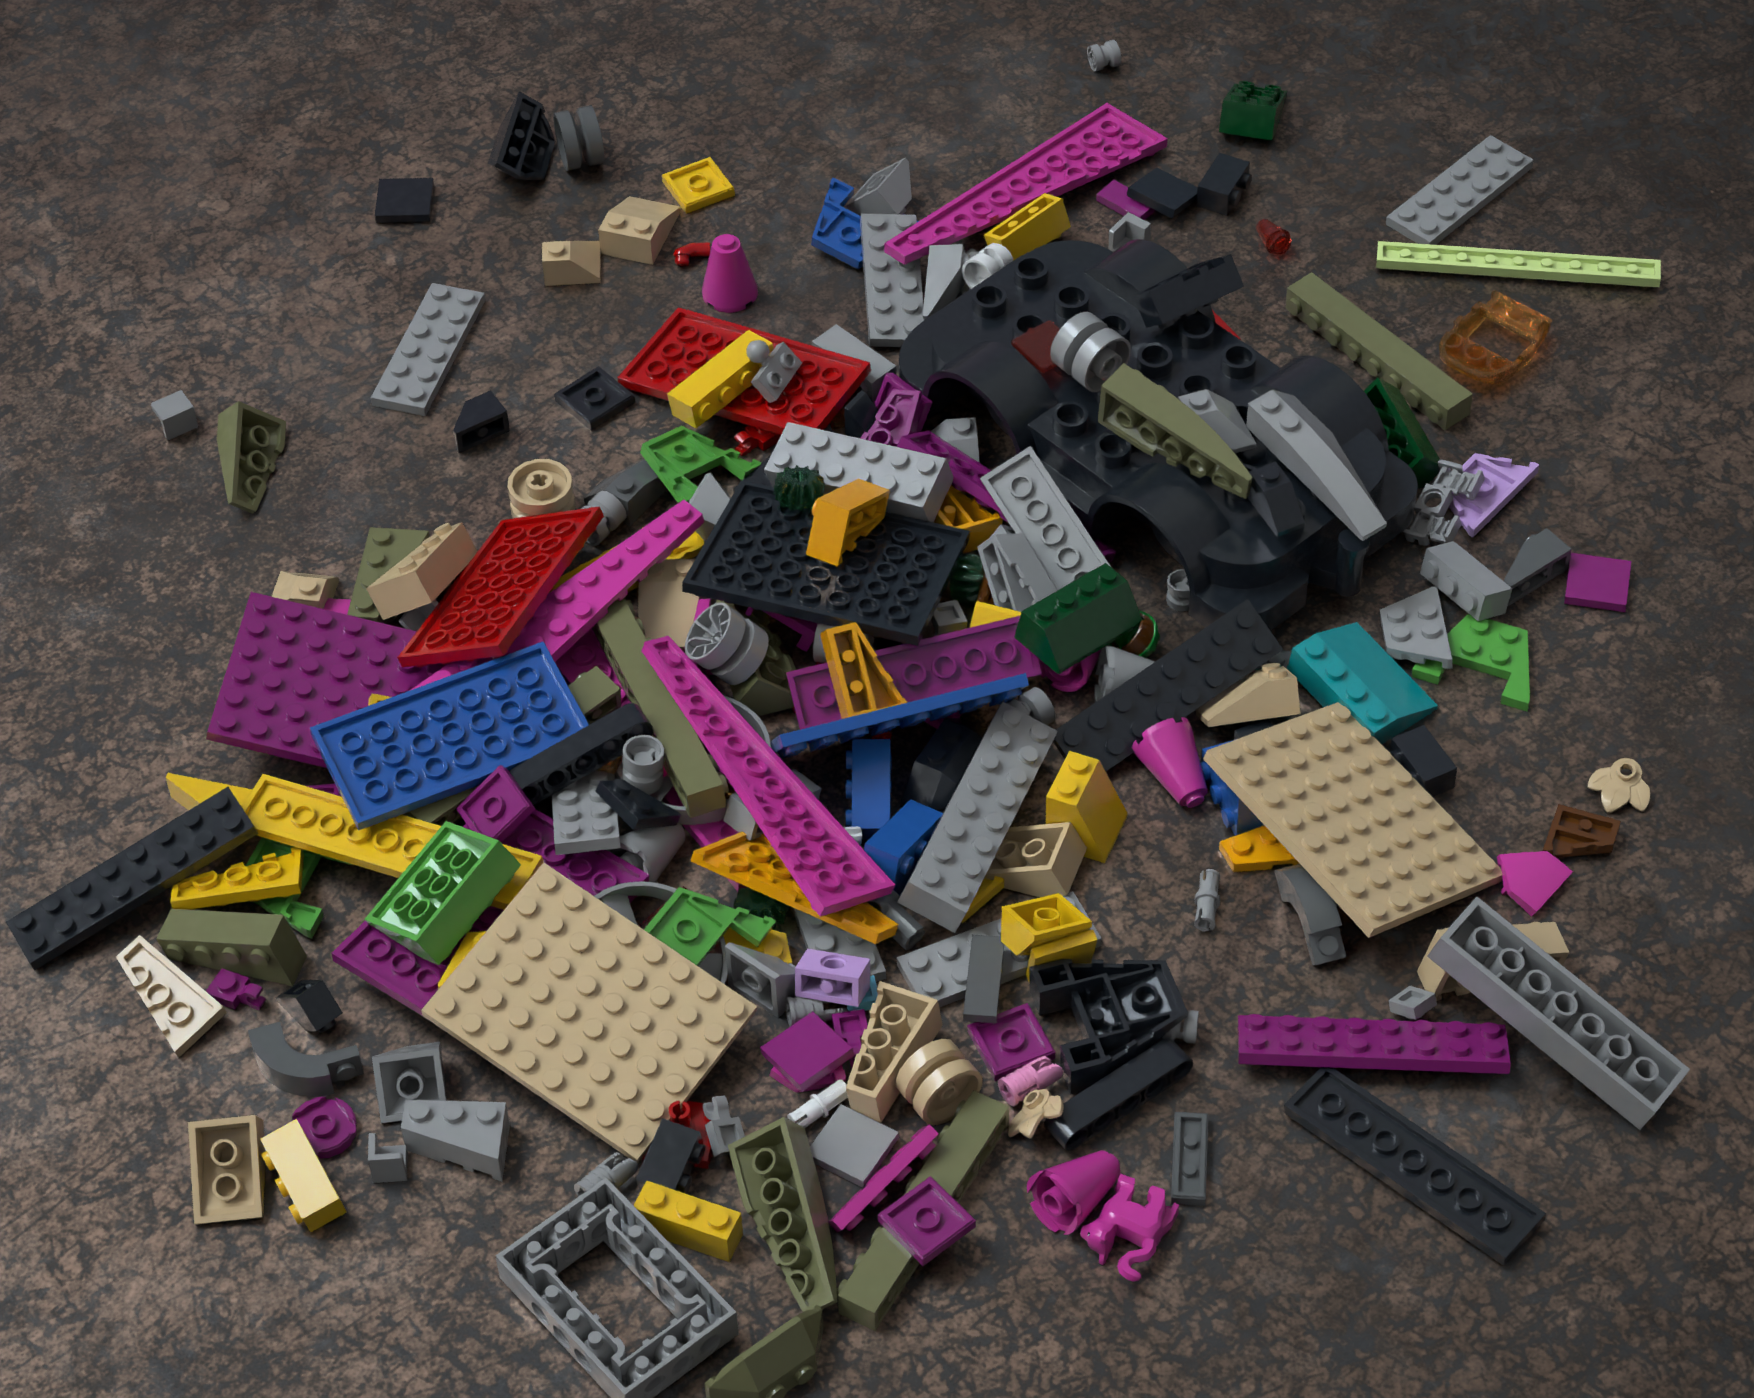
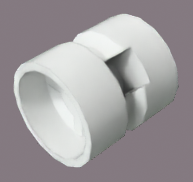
[962,243,1014,289]

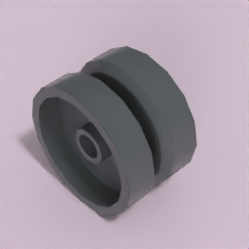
[553,105,605,171]

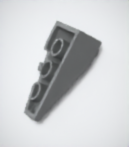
[584,458,667,526]

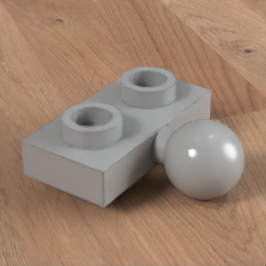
[746,340,802,403]

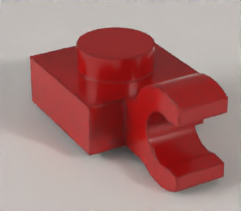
[734,425,781,456]

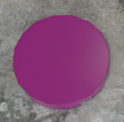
[292,1097,357,1158]

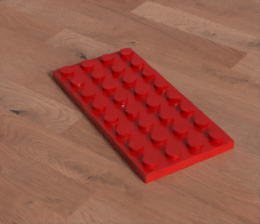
[617,307,871,435]
[397,506,604,668]

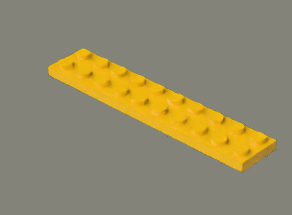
[242,774,544,910]

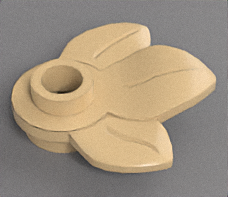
[1587,758,1650,814]
[1008,1089,1064,1138]

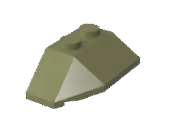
[704,1305,823,1398]

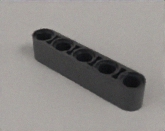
[509,703,654,805]
[1044,1038,1194,1151]

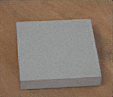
[810,1104,899,1188]

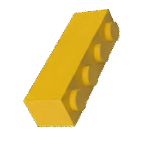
[667,330,774,429]

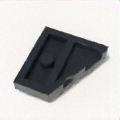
[595,779,681,830]

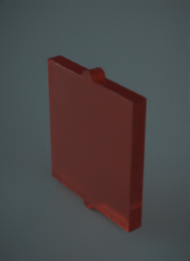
[1011,320,1060,374]

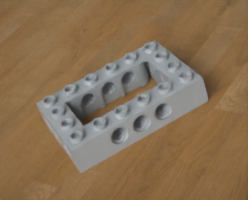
[496,1178,739,1398]

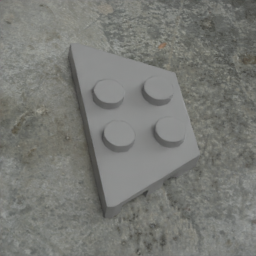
[1380,586,1453,669]

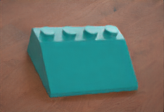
[1287,622,1438,744]

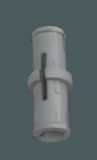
[1194,869,1220,931]

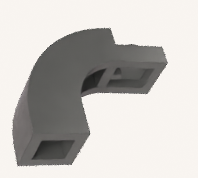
[1274,864,1346,965]
[248,1022,364,1097]

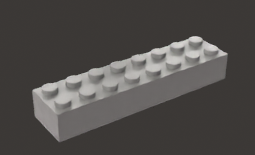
[898,702,1058,933]
[1427,897,1690,1130]

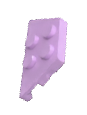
[1449,453,1539,537]

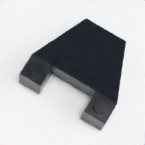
[1029,959,1188,1095]

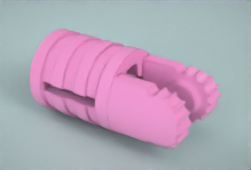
[998,1056,1064,1106]

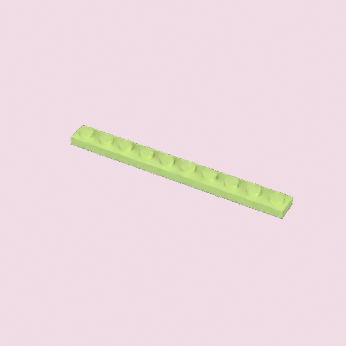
[1376,241,1661,287]

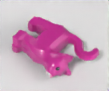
[1080,1174,1179,1282]

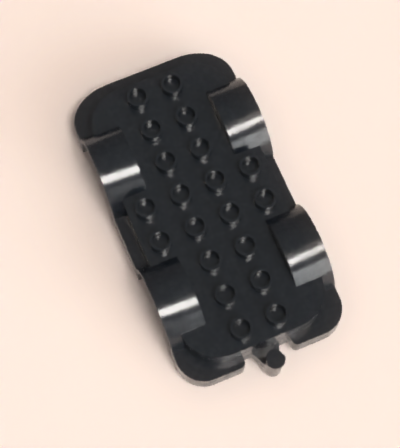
[899,239,1417,631]

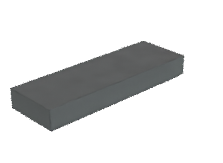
[963,934,1005,1023]
[1171,1112,1208,1206]

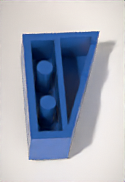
[846,739,892,839]
[1200,739,1264,836]
[864,799,943,896]

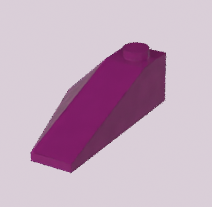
[860,389,922,447]

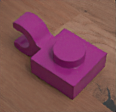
[206,968,266,1010]
[832,1009,868,1069]

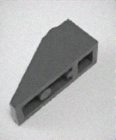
[1504,528,1572,607]

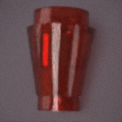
[1256,219,1291,255]

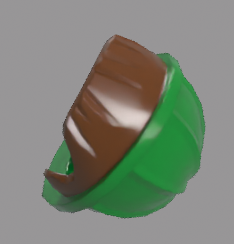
[1110,610,1160,658]

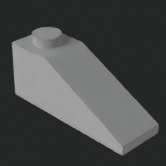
[923,244,971,320]

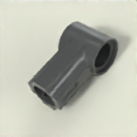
[867,891,925,950]

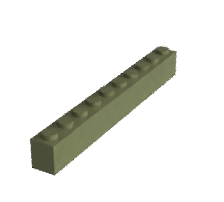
[592,598,729,818]

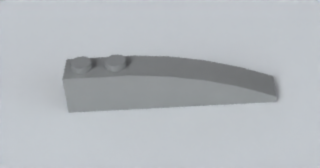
[1246,390,1387,541]

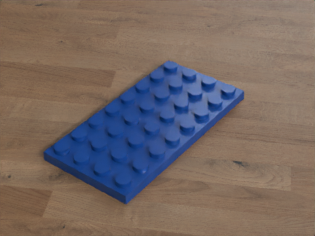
[310,641,589,831]
[771,673,1029,759]

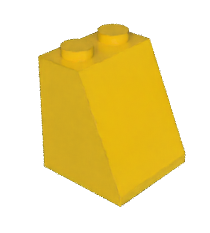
[1046,751,1128,863]

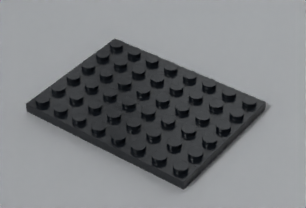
[682,480,970,646]

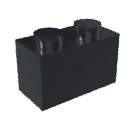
[1197,153,1252,216]
[1390,725,1457,797]
[636,1118,706,1194]

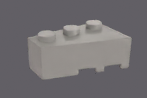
[977,533,1057,612]
[401,1100,510,1182]

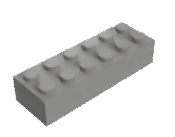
[764,422,953,522]

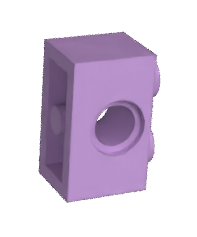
[795,948,870,1007]

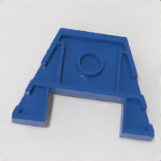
[811,177,919,269]

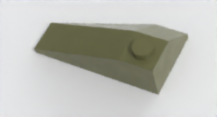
[217,401,286,514]

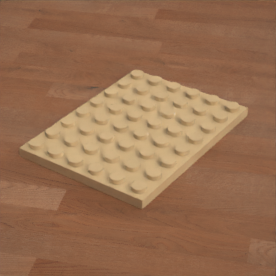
[1203,702,1503,938]
[421,862,757,1164]

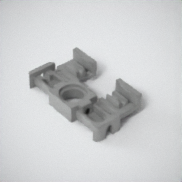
[1403,460,1485,546]

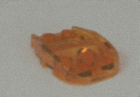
[1439,290,1552,384]

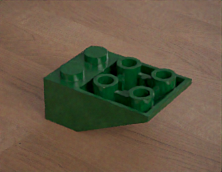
[1219,81,1287,140]

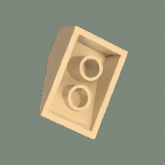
[598,196,681,265]
[638,559,702,651]
[1196,663,1301,727]
[984,822,1087,897]
[188,1115,265,1225]

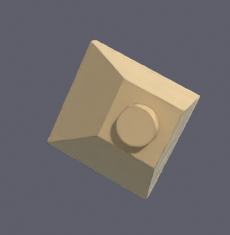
[542,241,601,286]
[272,571,339,609]

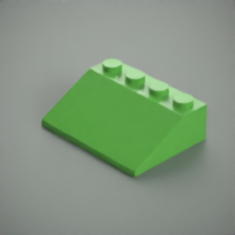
[364,821,521,965]

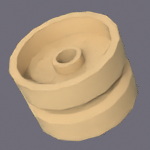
[507,459,576,518]
[896,1039,983,1125]

